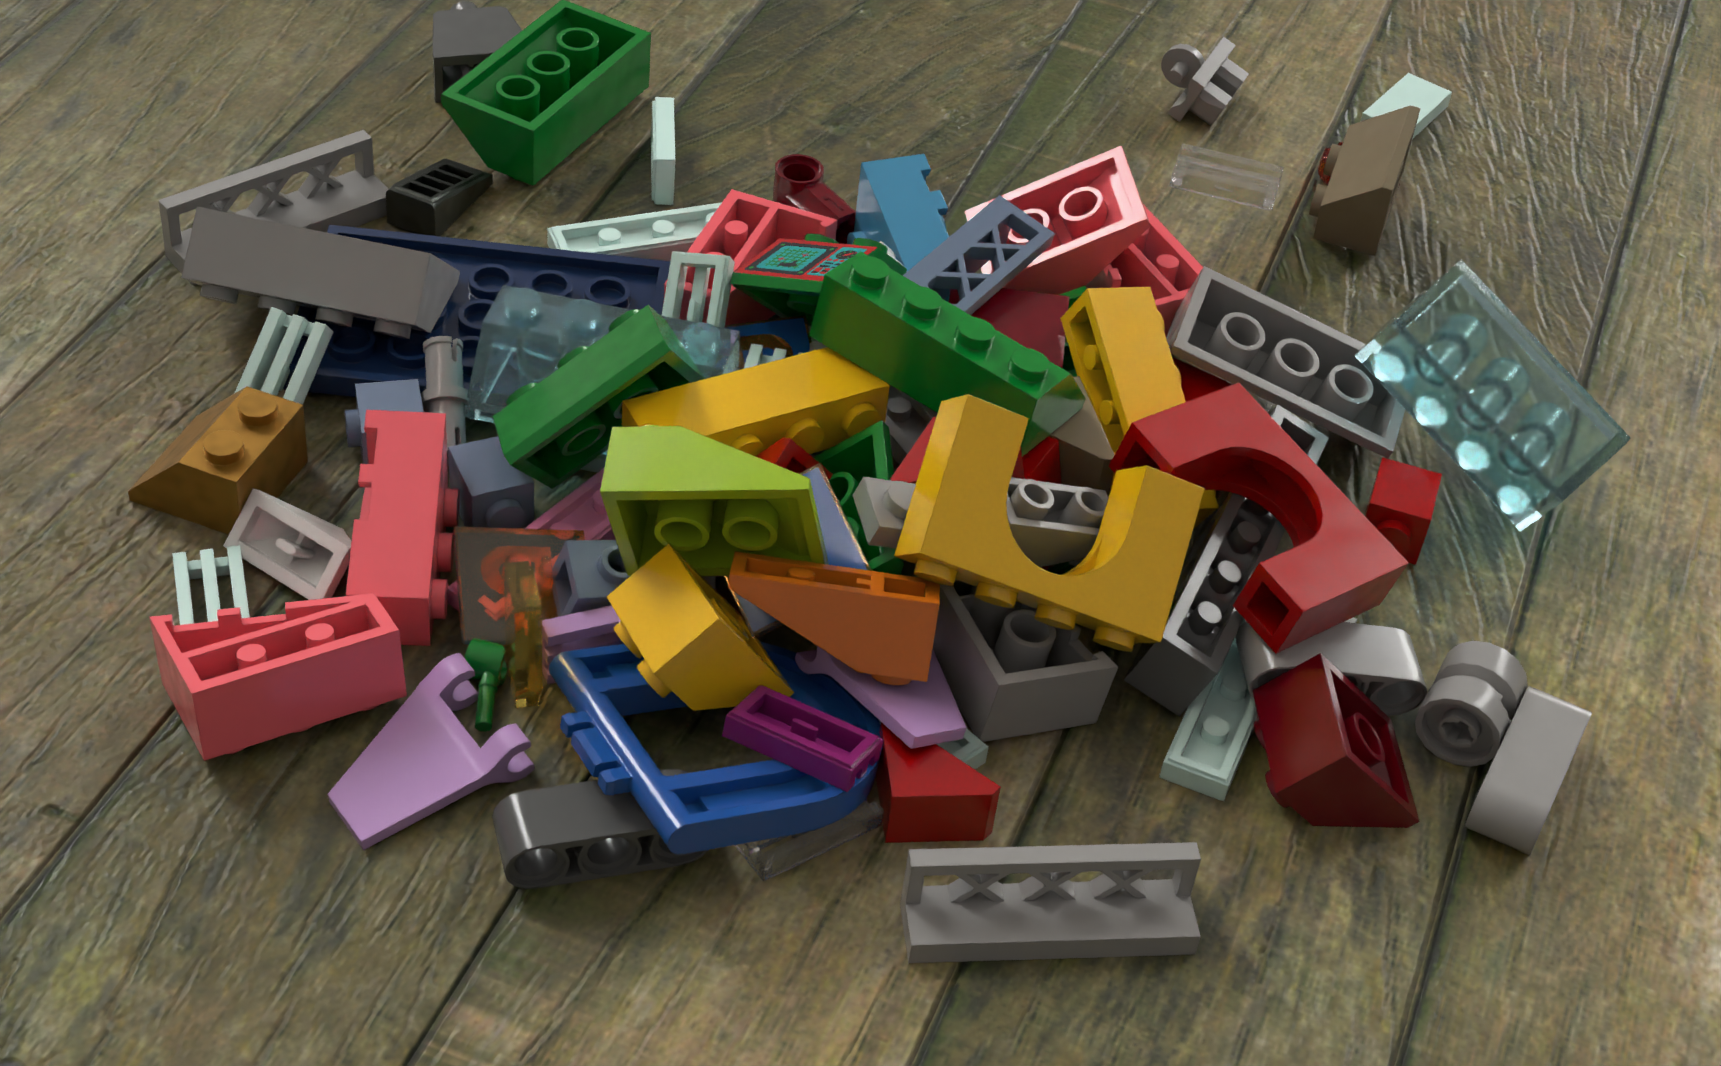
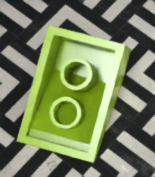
[600,425,829,576]

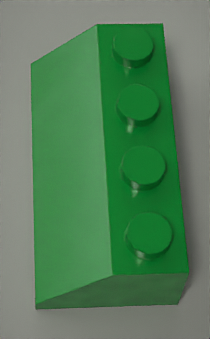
[441,0,651,186]
[809,251,1086,457]

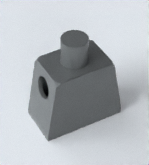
[433,1,522,103]

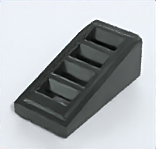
[386,158,493,236]

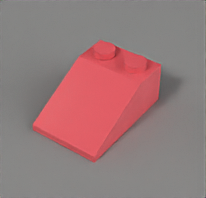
[965,146,1151,295]

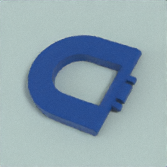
[549,642,882,855]

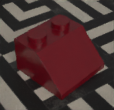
[1253,653,1420,828]

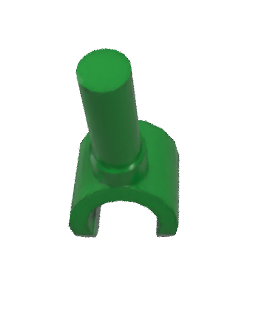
[465,638,507,732]

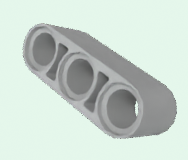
[1235,621,1427,715]
[1464,686,1592,856]

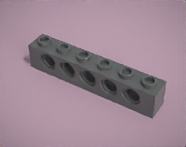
[1124,404,1329,717]

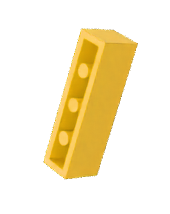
[1060,287,1219,529]
[622,347,890,456]

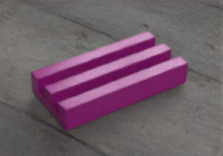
[722,685,883,792]

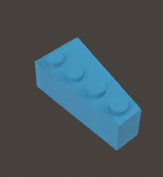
[847,154,950,302]

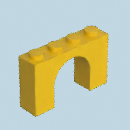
[894,394,1205,652]

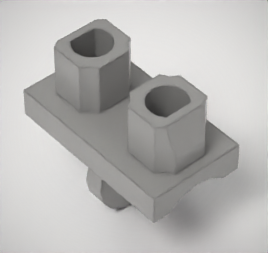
[1161,37,1249,126]

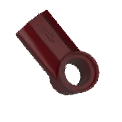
[772,154,856,244]

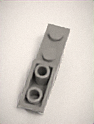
[853,477,1108,567]

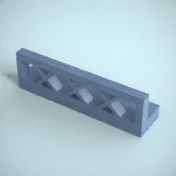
[903,195,1055,315]

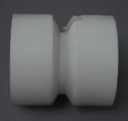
[1415,641,1528,767]

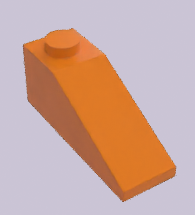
[728,551,940,685]

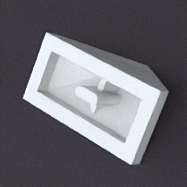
[223,489,352,600]

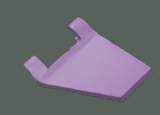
[795,646,967,749]
[328,653,535,850]

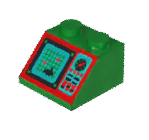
[730,233,907,326]

